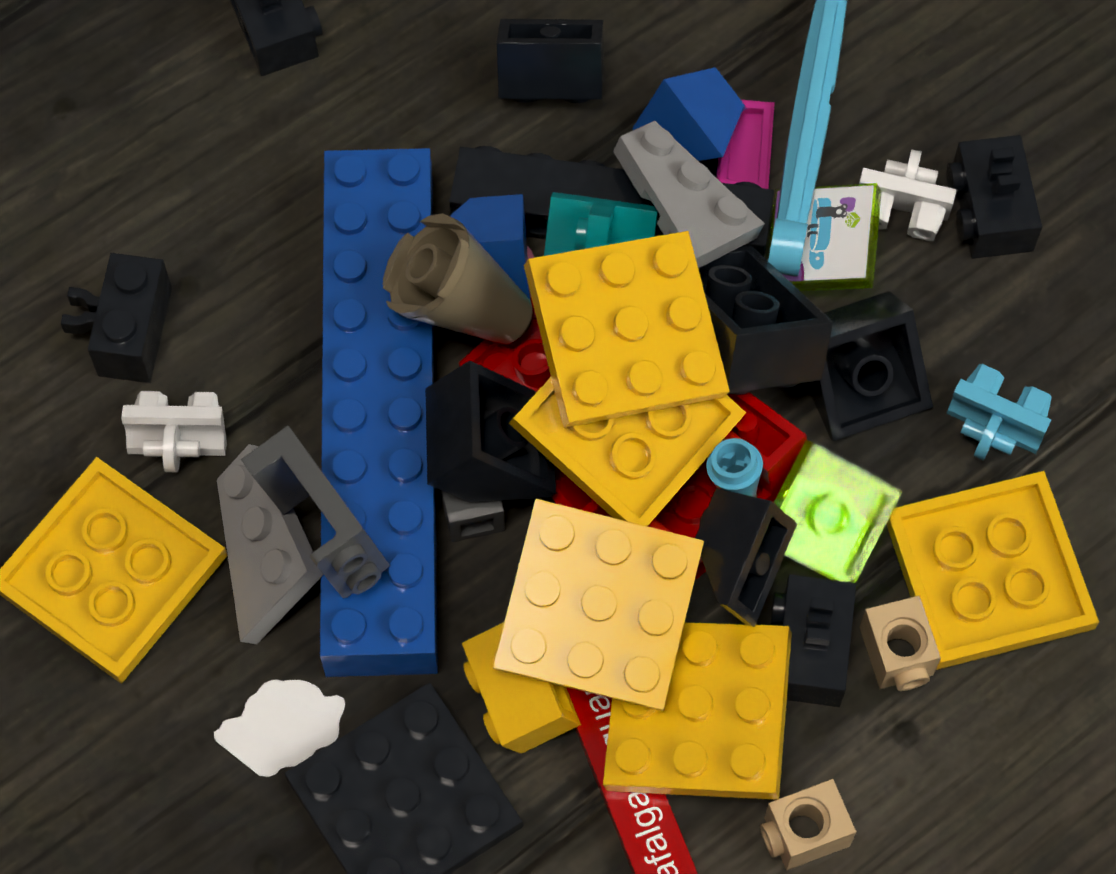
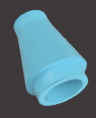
[706,438,763,497]

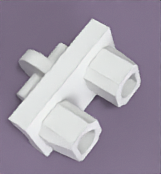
[859,149,957,242]
[121,391,227,473]

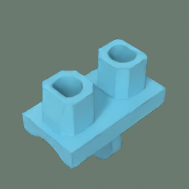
[946,364,1052,461]

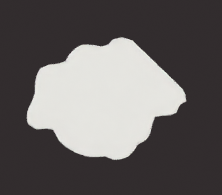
[214,679,345,777]

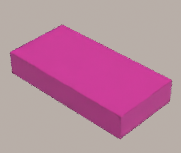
[716,100,774,189]

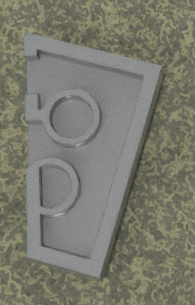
[613,121,765,268]
[217,444,324,644]

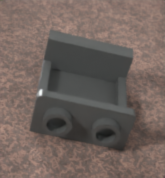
[241,426,390,598]

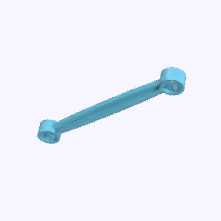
[768,0,847,277]

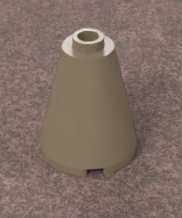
[383,213,533,344]

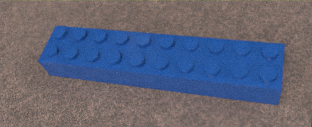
[320,148,438,677]

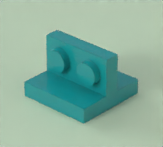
[544,192,658,256]

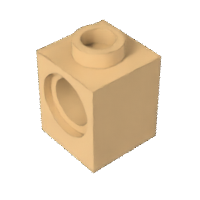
[859,595,941,691]
[760,779,856,871]

